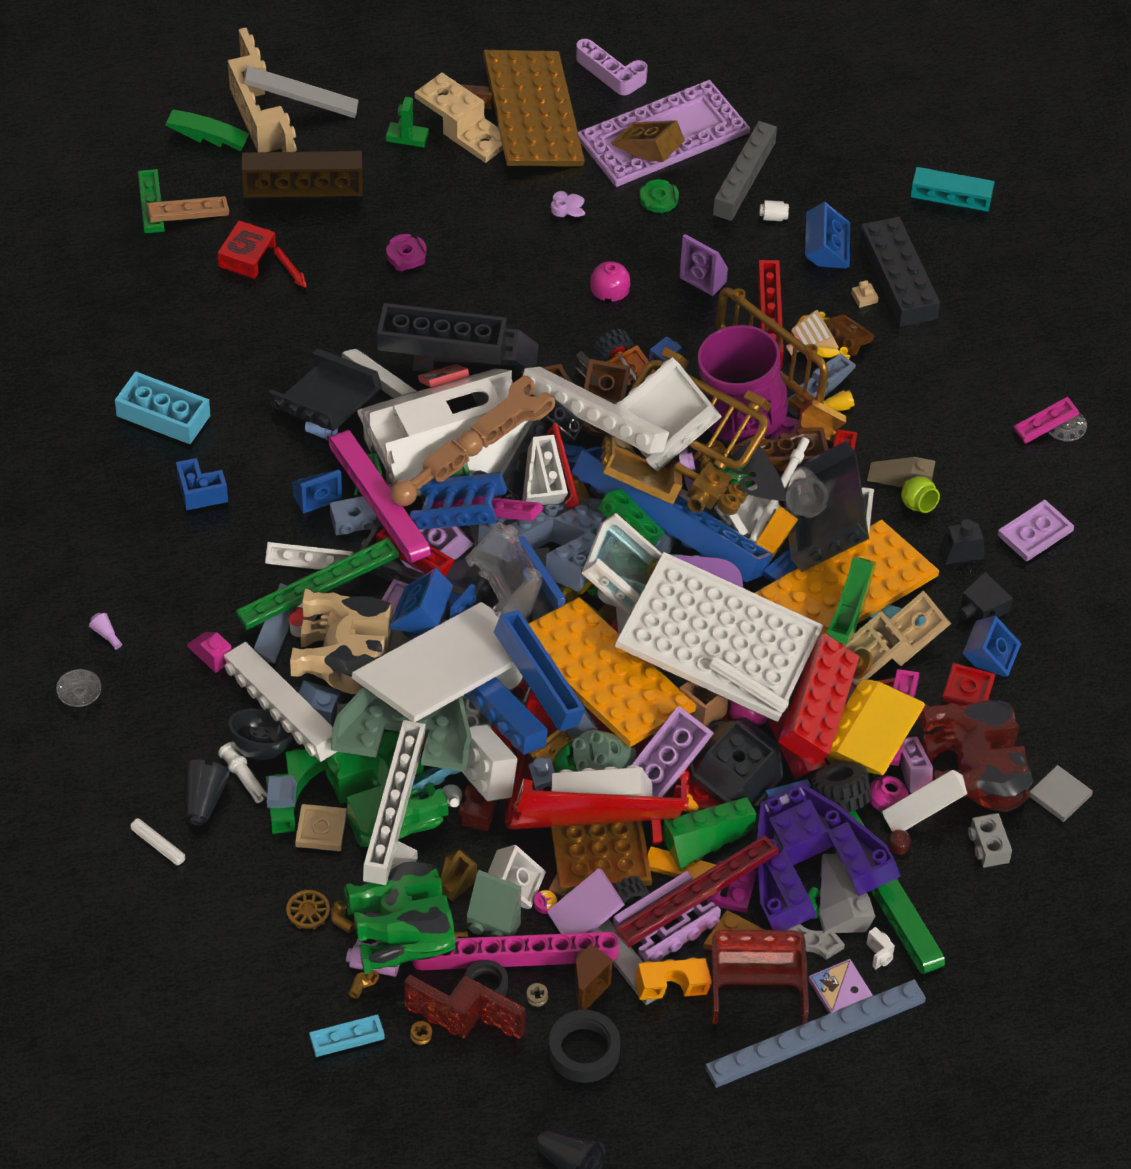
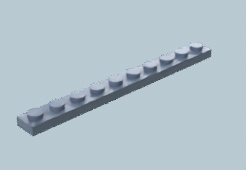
[705,979,926,1088]

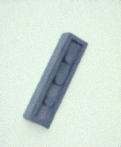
[254,583,297,664]

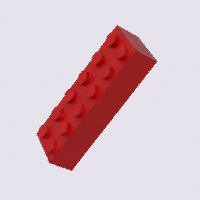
[778,633,859,766]

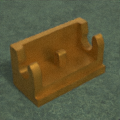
[527,730,574,765]

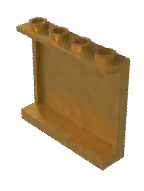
[601,434,682,505]

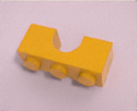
[634,958,712,1000]

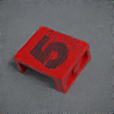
[218,221,276,279]

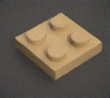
[295,804,347,851]

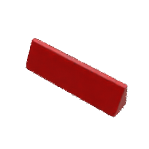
[546,423,580,507]
[376,528,455,576]

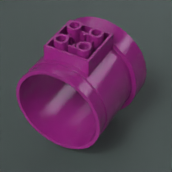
[698,325,788,442]

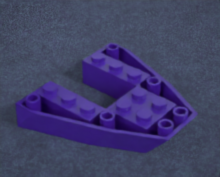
[757,783,901,935]

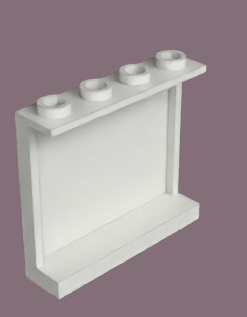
[615,357,722,472]

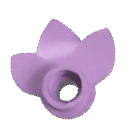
[551,191,585,217]

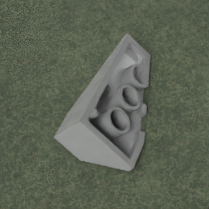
[818,853,875,933]

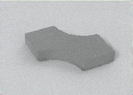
[779,924,845,960]

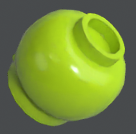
[901,476,940,513]

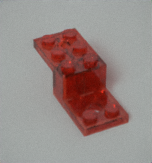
[404,974,525,1039]

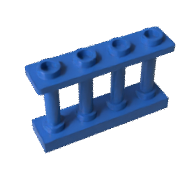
[410,473,507,530]

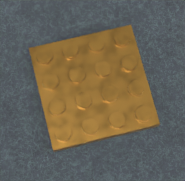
[551,821,652,893]

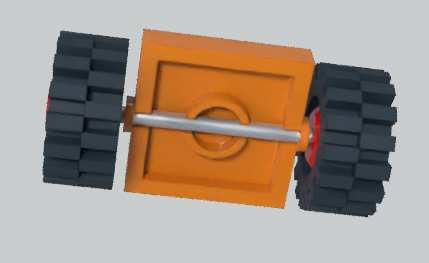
[594,329,656,396]

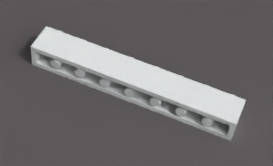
[523,367,669,454]
[224,642,337,762]
[363,720,426,885]

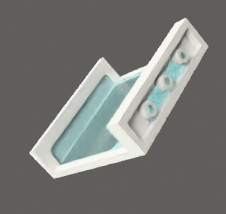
[582,513,662,615]

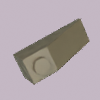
[867,457,935,488]

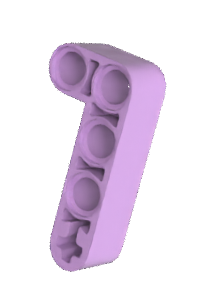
[576,39,647,95]

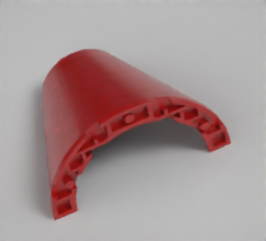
[505,688,689,830]

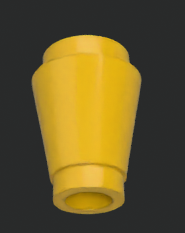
[823,390,854,411]

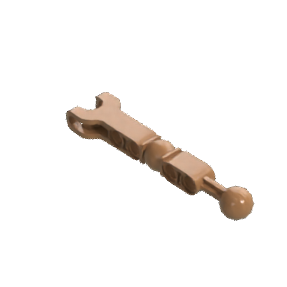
[390,376,555,506]

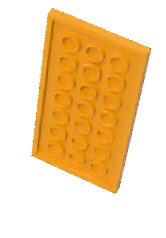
[755,520,939,638]
[529,598,697,747]

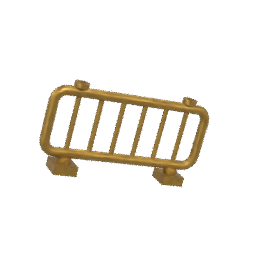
[716,288,828,414]
[626,347,772,470]

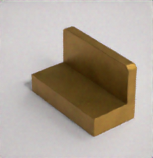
[799,398,846,445]

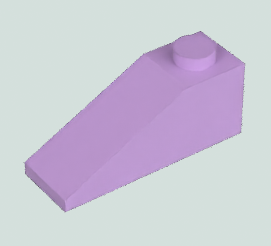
[900,737,933,793]

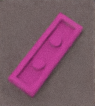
[1014,397,1079,444]

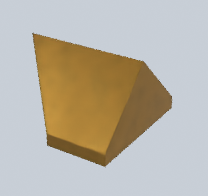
[440,850,477,901]

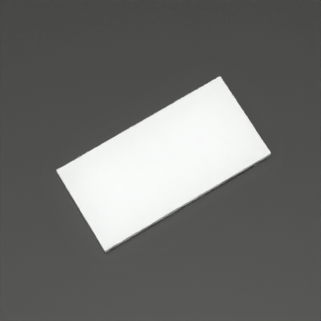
[352,602,515,723]

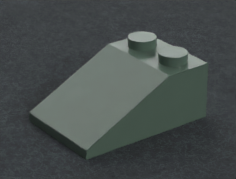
[467,870,521,937]

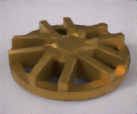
[286,890,330,929]

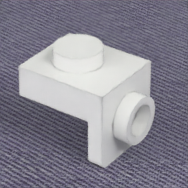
[867,927,895,969]

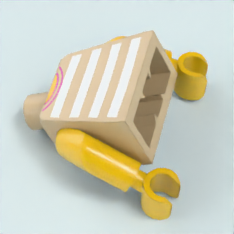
[786,310,850,359]

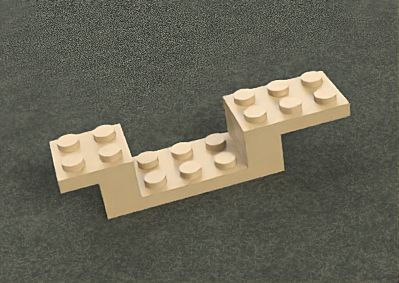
[228,28,297,152]

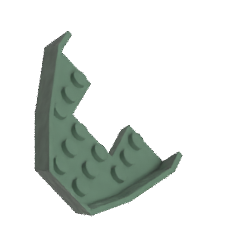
[331,687,472,772]

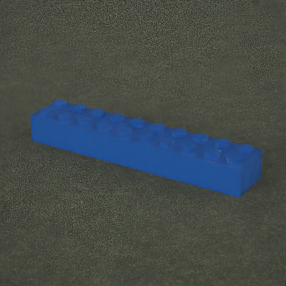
[571,446,774,582]

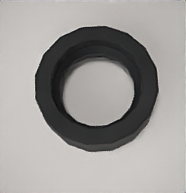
[464,960,508,1007]

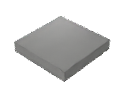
[1029,765,1093,822]

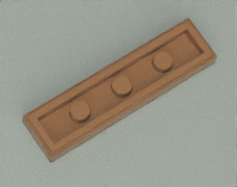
[147,196,229,222]

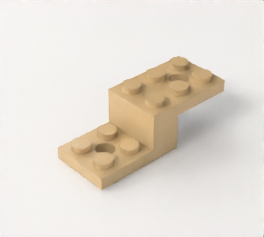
[415,73,503,163]
[843,591,951,683]

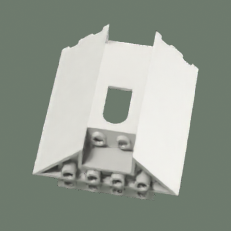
[357,368,529,502]

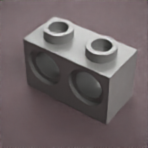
[968,813,1012,868]

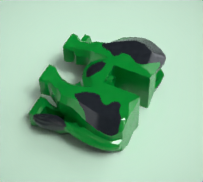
[343,859,456,975]

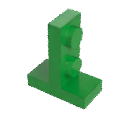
[386,97,428,147]

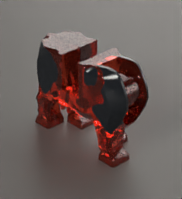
[920,700,1033,812]

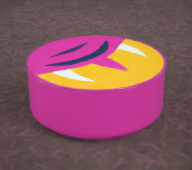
[534,890,557,914]

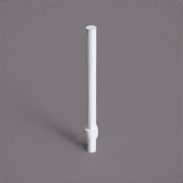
[749,437,809,543]

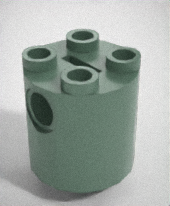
[572,730,636,771]

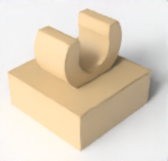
[851,281,878,308]

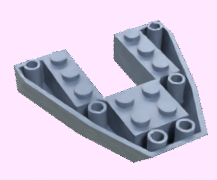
[478,498,615,592]

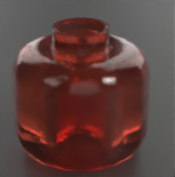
[887,829,911,855]

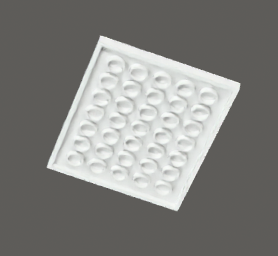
[615,552,824,722]

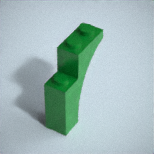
[826,556,877,645]
[266,749,328,834]

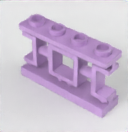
[613,871,721,962]

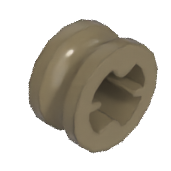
[527,983,548,1007]

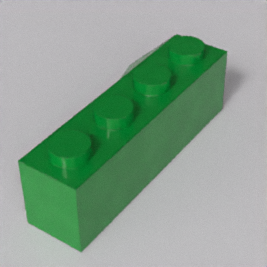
[662,797,756,871]

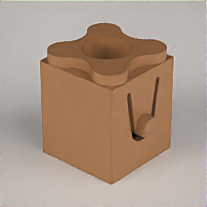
[679,681,729,728]

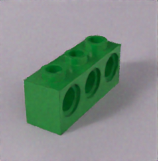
[597,488,665,547]

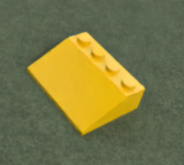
[826,678,925,775]

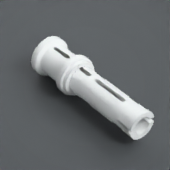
[218,742,267,803]

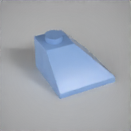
[299,681,346,726]

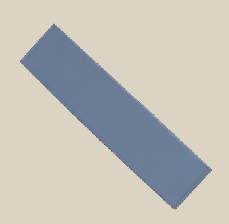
[787,354,856,418]

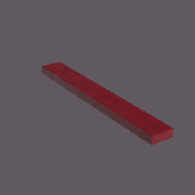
[615,835,779,948]

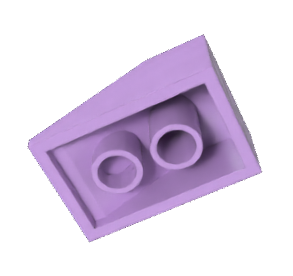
[400,507,473,574]

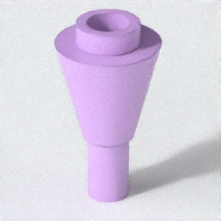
[89,613,122,649]

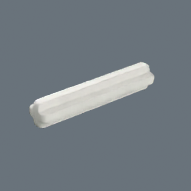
[131,819,185,865]

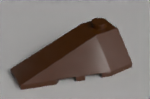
[759,427,828,471]

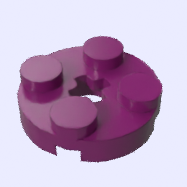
[386,234,426,271]

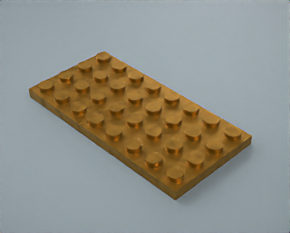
[483,50,585,166]

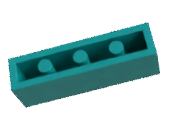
[911,167,994,211]

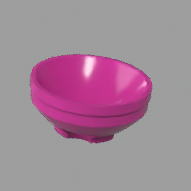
[869,775,908,812]

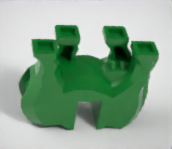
[325,731,448,847]

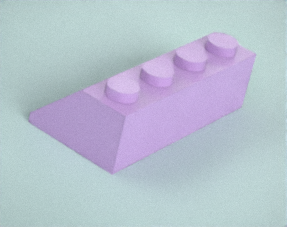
[632,706,714,797]

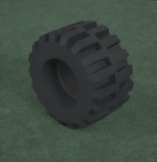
[811,762,872,812]

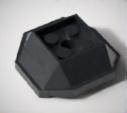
[688,717,783,810]

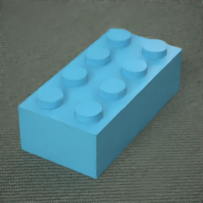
[115,371,210,444]

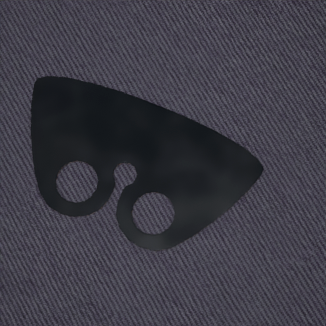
[730,442,787,501]

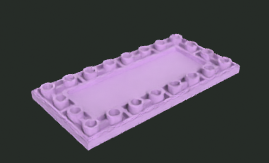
[578,80,750,187]

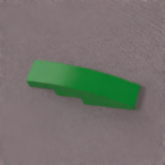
[165,110,249,152]

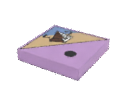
[809,959,873,1014]

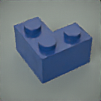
[176,458,228,510]

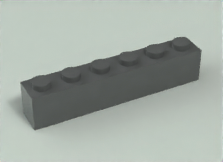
[713,121,777,221]

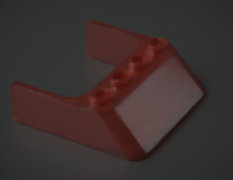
[711,929,809,1025]

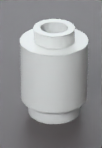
[759,200,789,221]

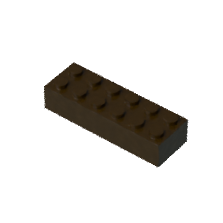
[242,151,363,198]

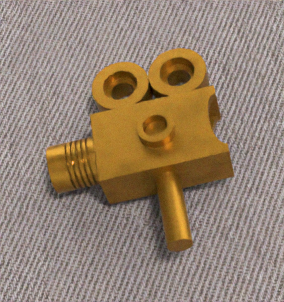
[674,461,748,515]

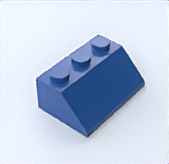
[805,202,850,268]
[389,568,453,634]

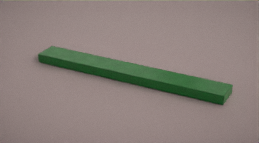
[236,538,399,630]

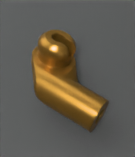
[331,900,355,934]
[348,970,379,998]

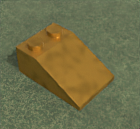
[611,120,685,163]

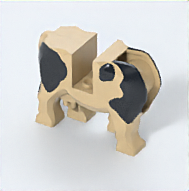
[290,589,393,696]

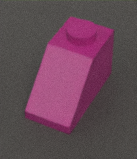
[187,632,232,673]

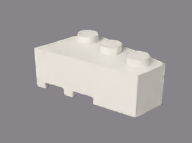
[522,435,568,506]

